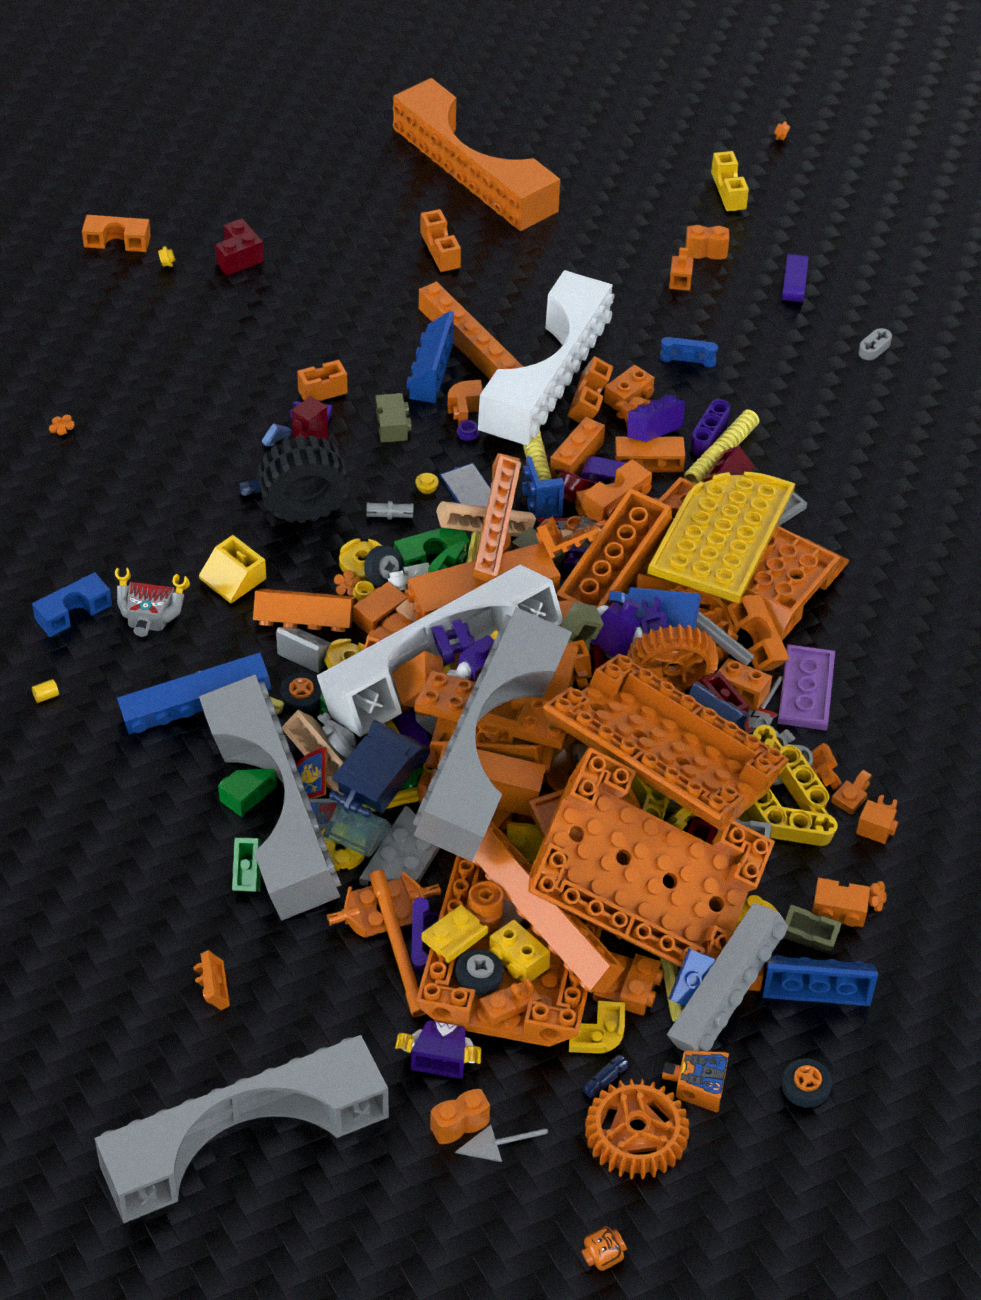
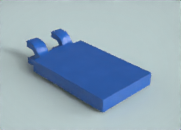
[609,587,701,630]

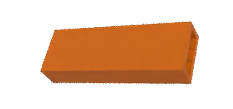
[405,543,561,620]

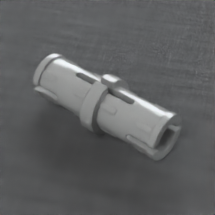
[367,501,413,520]

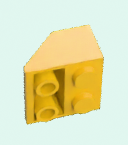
[199,535,266,604]

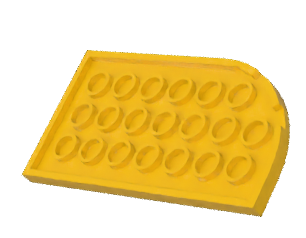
[647,472,795,603]

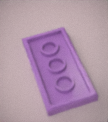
[778,644,835,730]

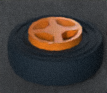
[279,673,322,713]
[782,1059,832,1108]

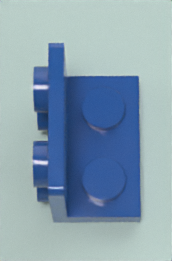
[522,456,564,521]

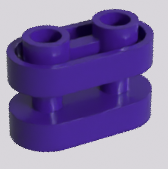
[432,619,475,665]

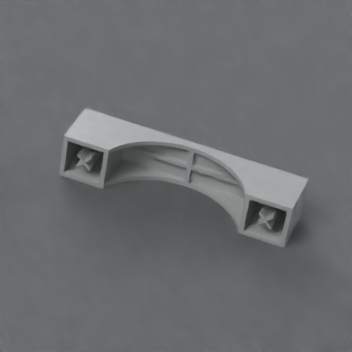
[413,607,572,862]
[199,675,341,921]
[95,1035,389,1223]

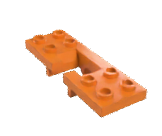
[414,671,569,750]

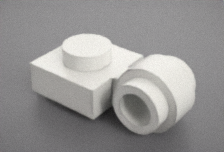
[388,563,429,591]

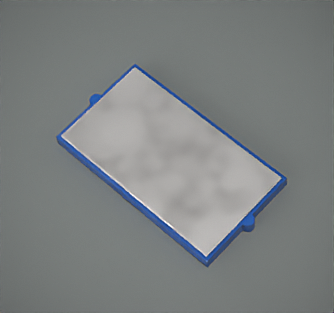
[440,463,491,507]

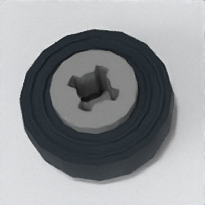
[364,546,403,587]
[455,949,504,995]

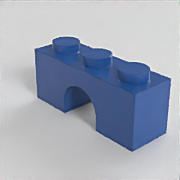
[32,572,112,637]

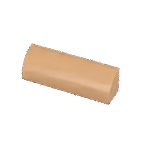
[436,501,536,537]
[281,710,347,795]

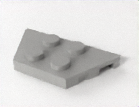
[360,806,440,885]

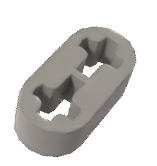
[859,328,892,360]

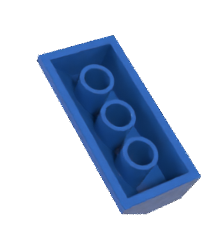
[406,311,454,403]
[762,955,878,1006]

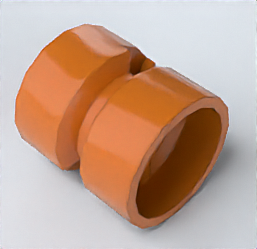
[469,881,503,932]

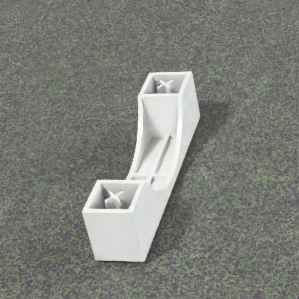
[478,270,614,446]
[317,565,563,737]

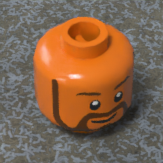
[581,1226,627,1271]

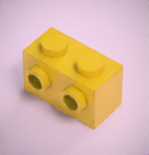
[489,919,550,982]

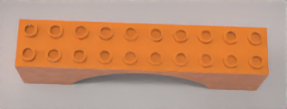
[393,78,560,231]

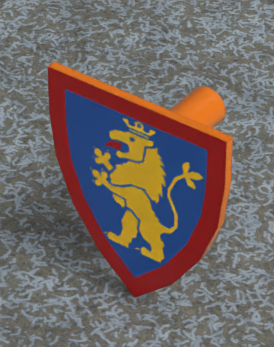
[281,747,332,799]

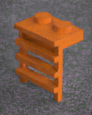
[536,516,606,558]

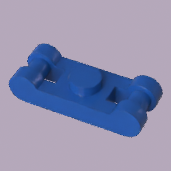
[660,337,718,367]

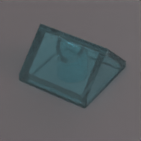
[323,802,392,857]

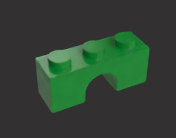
[394,528,470,575]

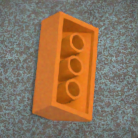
[253,589,356,632]

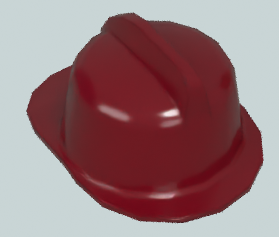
[554,468,597,503]

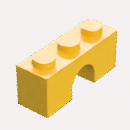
[711,151,749,211]

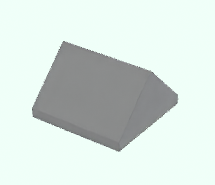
[276,627,331,673]

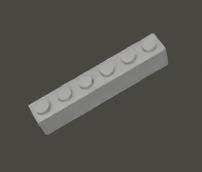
[667,903,789,1051]

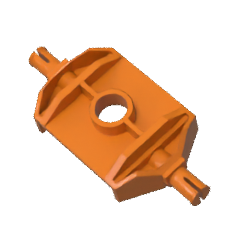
[327,872,441,938]

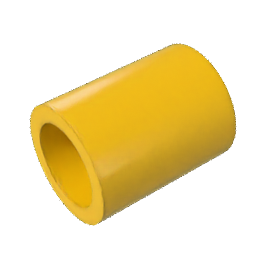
[32,679,59,703]

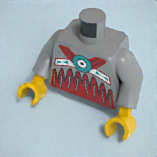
[115,568,190,637]

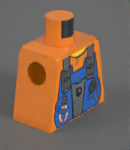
[662,1050,729,1112]

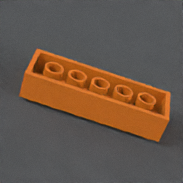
[556,488,672,608]

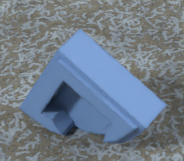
[262,423,292,446]

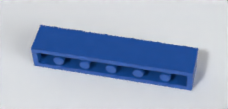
[117,653,272,734]

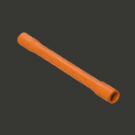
[369,870,426,1017]

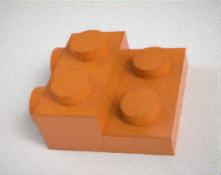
[592,952,664,1016]

